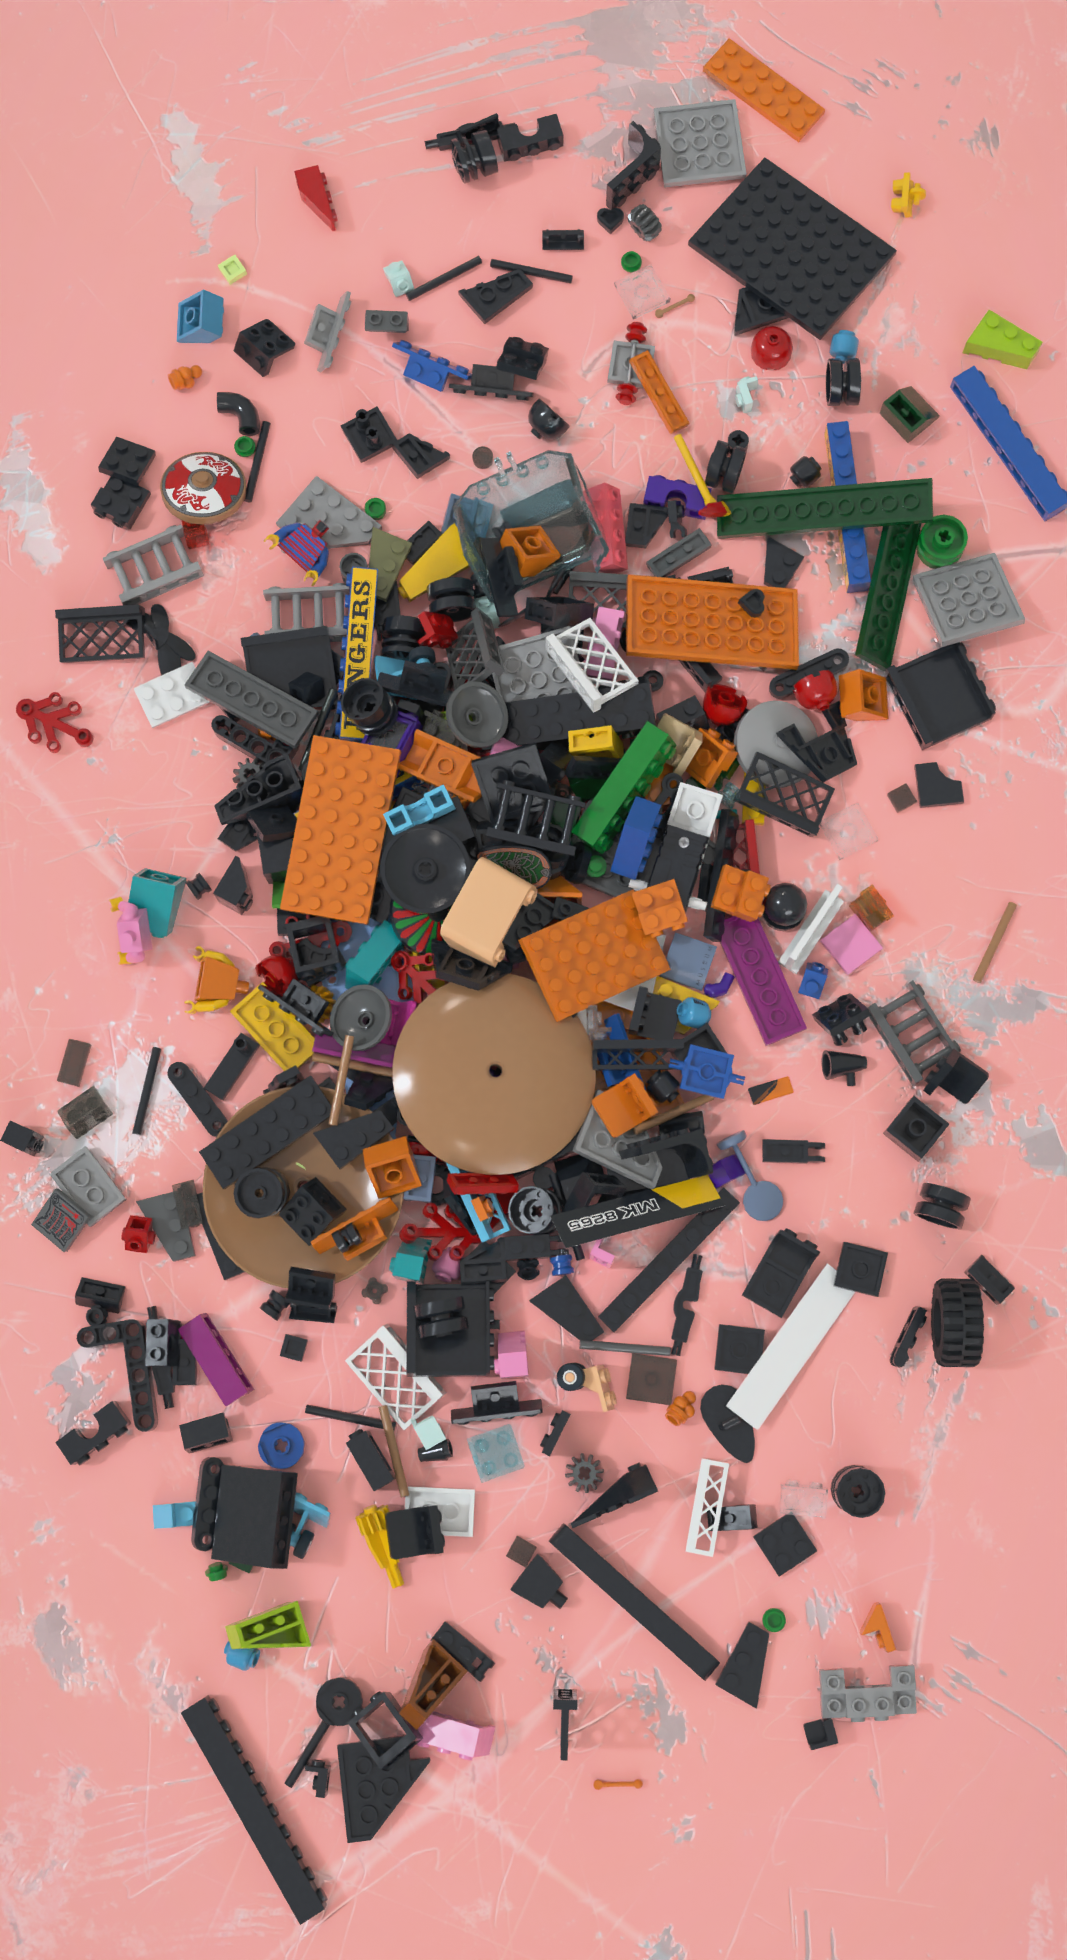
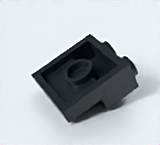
[496,337,549,380]
[91,477,151,530]

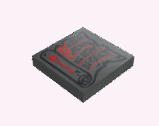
[31,1188,92,1252]

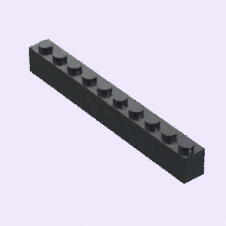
[181,1695,328,1925]

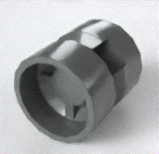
[339,553,368,585]

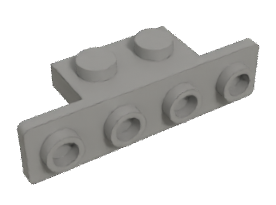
[304,291,351,373]

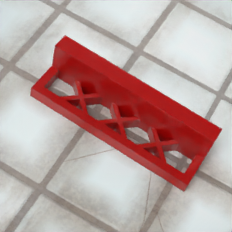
[733,819,763,905]

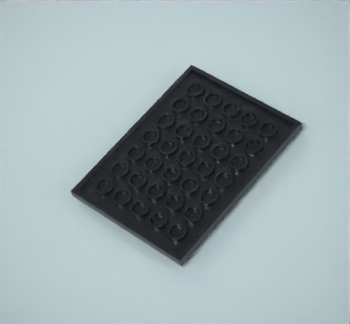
[688,157,897,340]

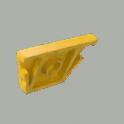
[653,976,720,1035]

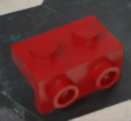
[418,611,458,649]

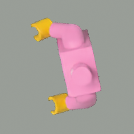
[109,897,153,965]

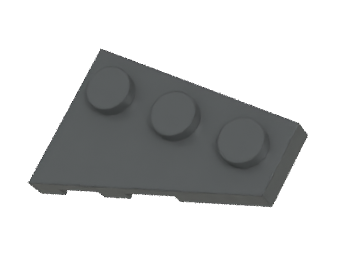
[136,1190,196,1262]

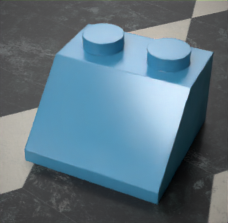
[176,289,224,343]

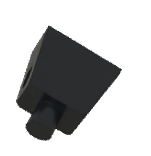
[510,1553,568,1609]

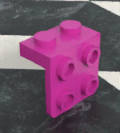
[379,999,416,1046]

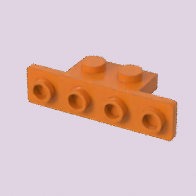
[311,1197,398,1261]

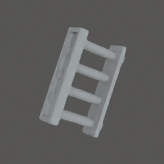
[102,524,204,605]
[263,583,350,642]

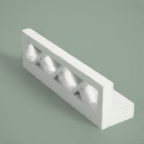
[685,1458,729,1557]

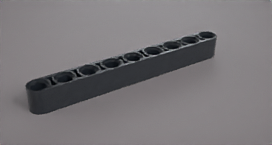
[548,1523,720,1681]

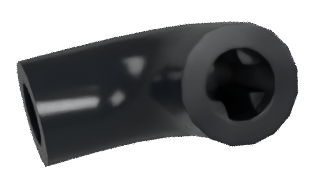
[217,392,260,436]

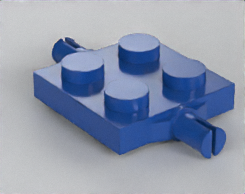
[668,1044,745,1099]

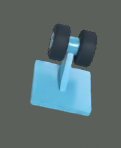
[374,646,437,700]
[290,1492,331,1559]

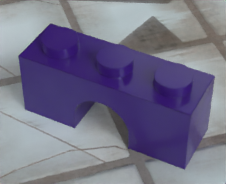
[643,475,712,520]

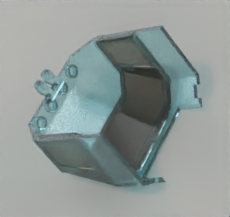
[453,450,609,609]

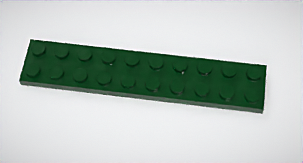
[717,478,934,539]

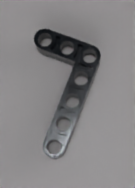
[76,1319,158,1432]

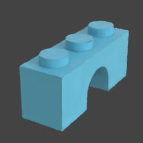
[383,784,456,836]

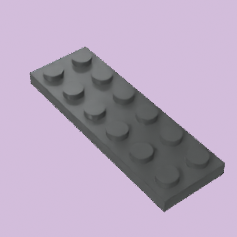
[185,650,319,749]

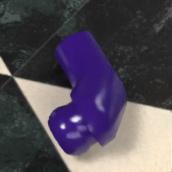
[704,972,735,998]

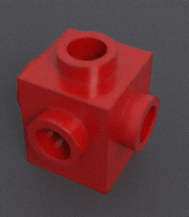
[121,1215,156,1253]

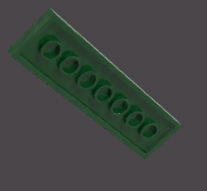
[855,523,922,671]

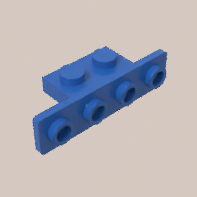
[392,340,472,392]
[597,1013,646,1090]

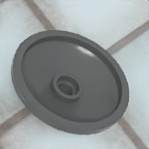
[446,681,508,748]
[330,985,392,1051]

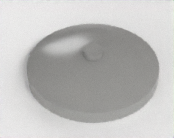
[734,701,818,788]

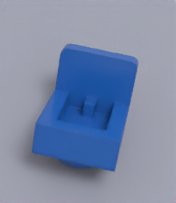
[798,962,828,999]

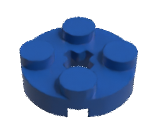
[258,1422,305,1469]

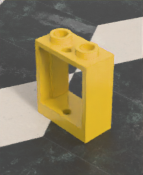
[568,725,624,758]

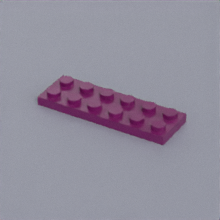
[720,916,807,1047]

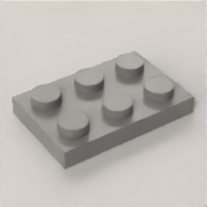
[50,1146,127,1227]

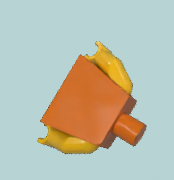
[184,946,249,1015]

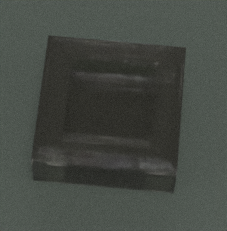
[887,783,917,814]
[506,1535,537,1568]

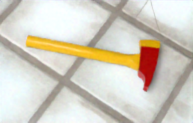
[674,434,731,517]

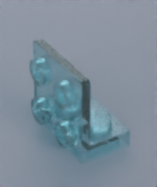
[466,1424,525,1483]

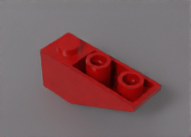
[294,165,338,231]

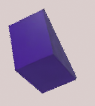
[700,1153,746,1189]

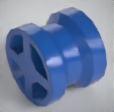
[550,1254,574,1276]

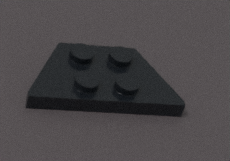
[734,287,788,336]
[430,938,514,991]

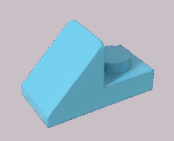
[153,1501,195,1529]

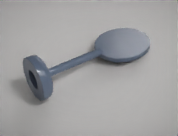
[716,1130,783,1221]

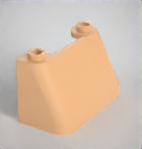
[440,857,537,967]

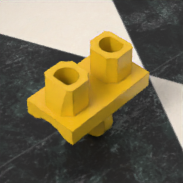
[891,172,926,218]

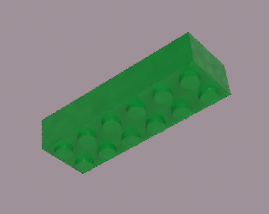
[572,721,677,854]

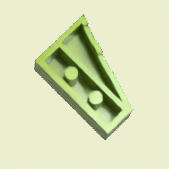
[962,309,1043,370]
[225,1601,311,1649]

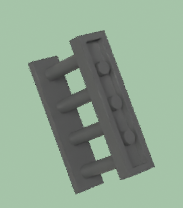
[868,980,961,1086]

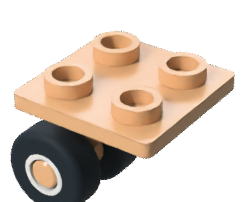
[557,1362,617,1412]

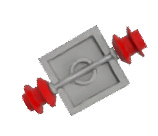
[607,322,655,405]

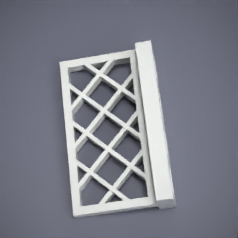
[546,618,639,713]
[778,884,844,975]
[345,1324,447,1430]

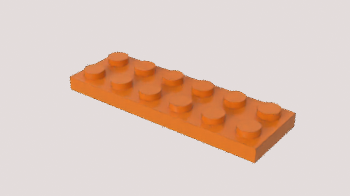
[703,38,825,143]

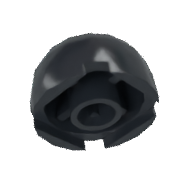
[528,398,570,440]

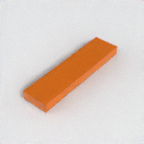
[629,350,690,435]

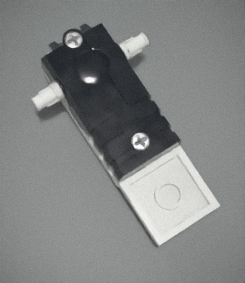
[628,782,723,912]

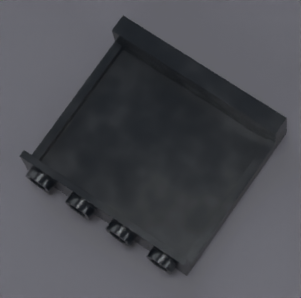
[240,626,339,710]
[884,642,996,750]
[406,1281,494,1377]
[211,1465,298,1569]

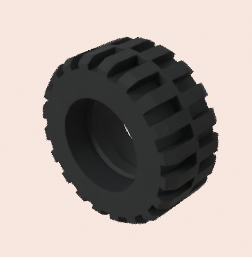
[931,1278,984,1367]

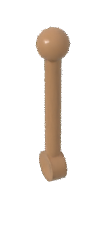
[655,294,695,318]

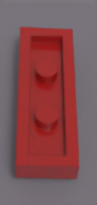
[447,1173,519,1195]

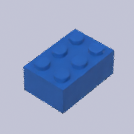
[610,796,663,880]

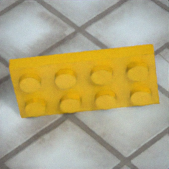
[230,982,315,1071]

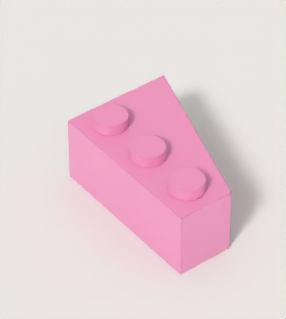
[583,607,624,681]
[494,1330,529,1379]
[416,1711,496,1761]

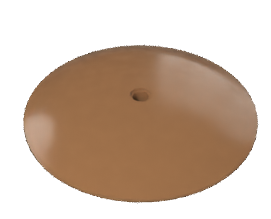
[392,974,596,1175]
[203,1086,404,1288]

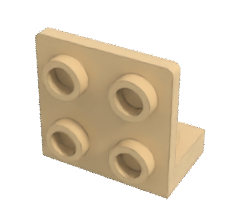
[656,713,703,776]

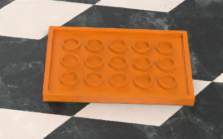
[518,889,671,1022]

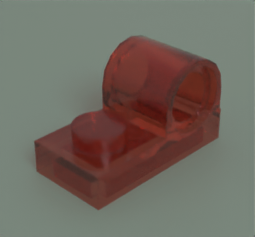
[182,520,210,550]

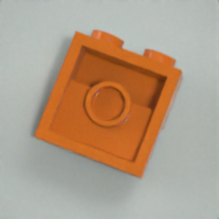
[685,728,738,789]
[711,864,771,922]
[632,879,688,938]

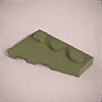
[369,527,412,602]

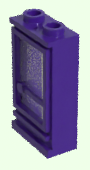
[361,709,423,779]

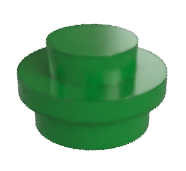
[621,251,642,273]
[234,436,256,457]
[587,855,607,878]
[205,1562,228,1582]
[762,1608,786,1632]

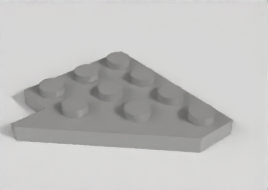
[276,476,382,554]
[572,1090,662,1189]

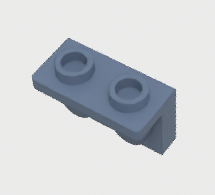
[404,1154,437,1203]

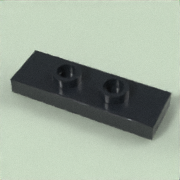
[564,755,622,780]

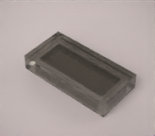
[57,1038,92,1087]

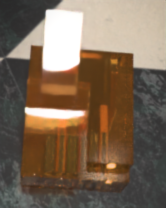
[849,884,894,932]

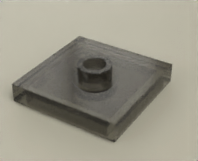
[626,1353,677,1405]

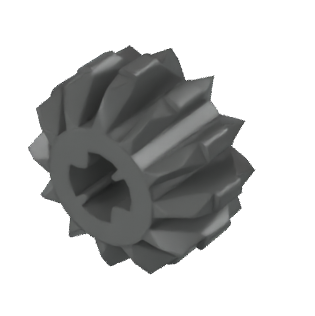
[628,204,662,242]
[232,758,265,789]
[565,1453,604,1493]

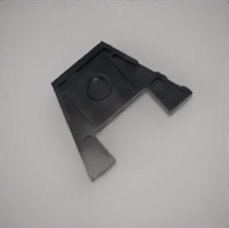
[776,701,857,783]

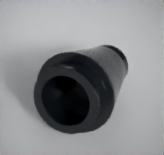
[418,1439,453,1462]

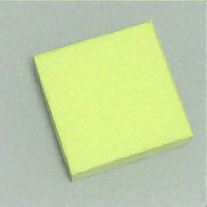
[217,255,247,285]

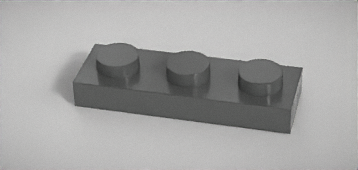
[646,528,712,578]

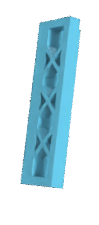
[446,1163,511,1242]

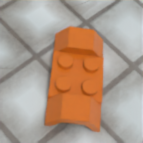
[398,729,482,803]

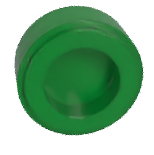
[365,498,386,521]

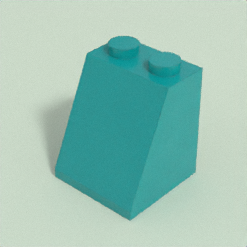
[128,868,187,938]

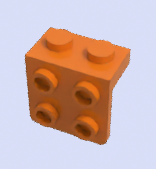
[592,1073,658,1138]

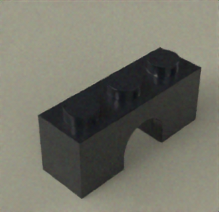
[497,113,564,162]
[55,1401,132,1466]

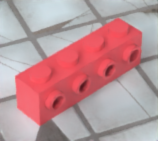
[588,482,628,574]

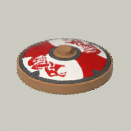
[160,452,246,524]

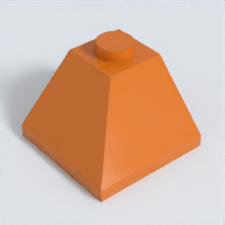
[538,876,582,905]

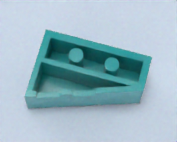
[345,920,404,989]
[389,1238,432,1284]

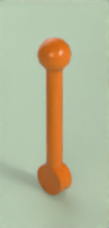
[593,1779,643,1790]

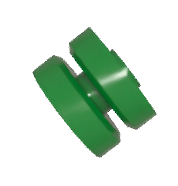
[916,514,968,569]

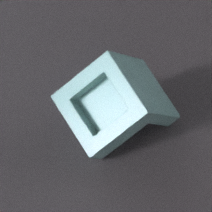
[411,1415,446,1450]

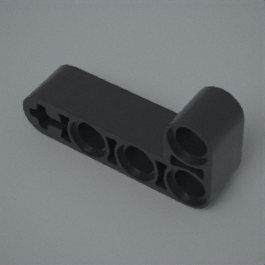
[211,715,300,763]

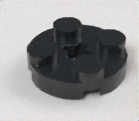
[316,1677,363,1726]

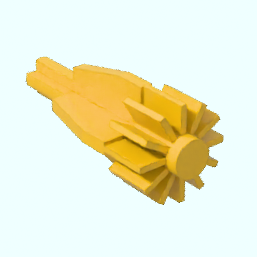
[355,1504,404,1589]

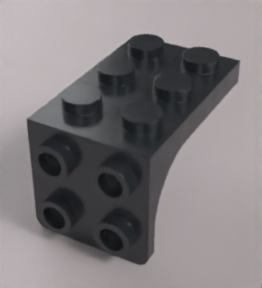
[606,121,661,210]
[619,1128,713,1178]
[741,1228,820,1318]

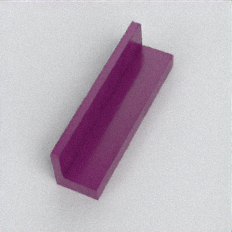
[312,1034,396,1069]
[178,1313,255,1406]

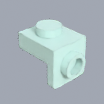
[383,260,414,297]
[735,376,759,413]
[474,596,500,629]

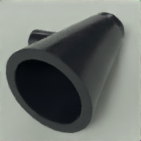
[821,1050,867,1086]

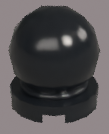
[762,883,808,932]

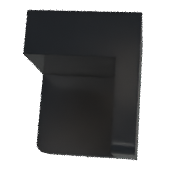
[288,672,325,706]
[803,1718,838,1750]

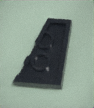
[458,269,533,324]
[502,893,555,953]
[529,1275,604,1341]
[715,1621,769,1709]

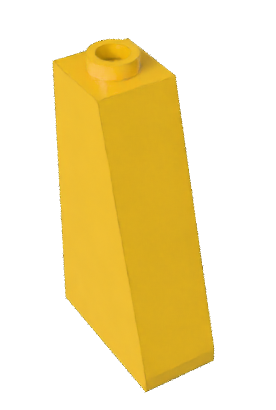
[397,523,477,603]

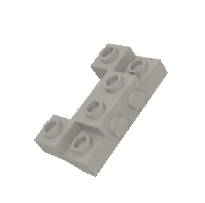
[819,1664,917,1722]

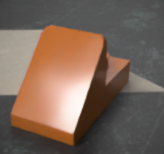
[859,1602,896,1653]

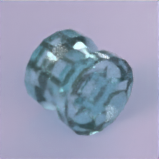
[718,782,739,809]

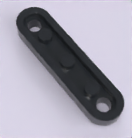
[769,648,849,699]
[167,1062,228,1138]
[191,1457,224,1551]

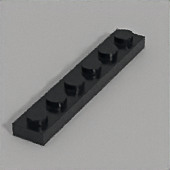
[703,809,740,942]

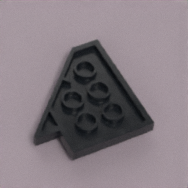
[337,1735,431,1843]

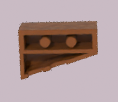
[399,1639,468,1730]

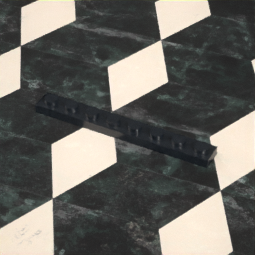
[598,1187,740,1333]

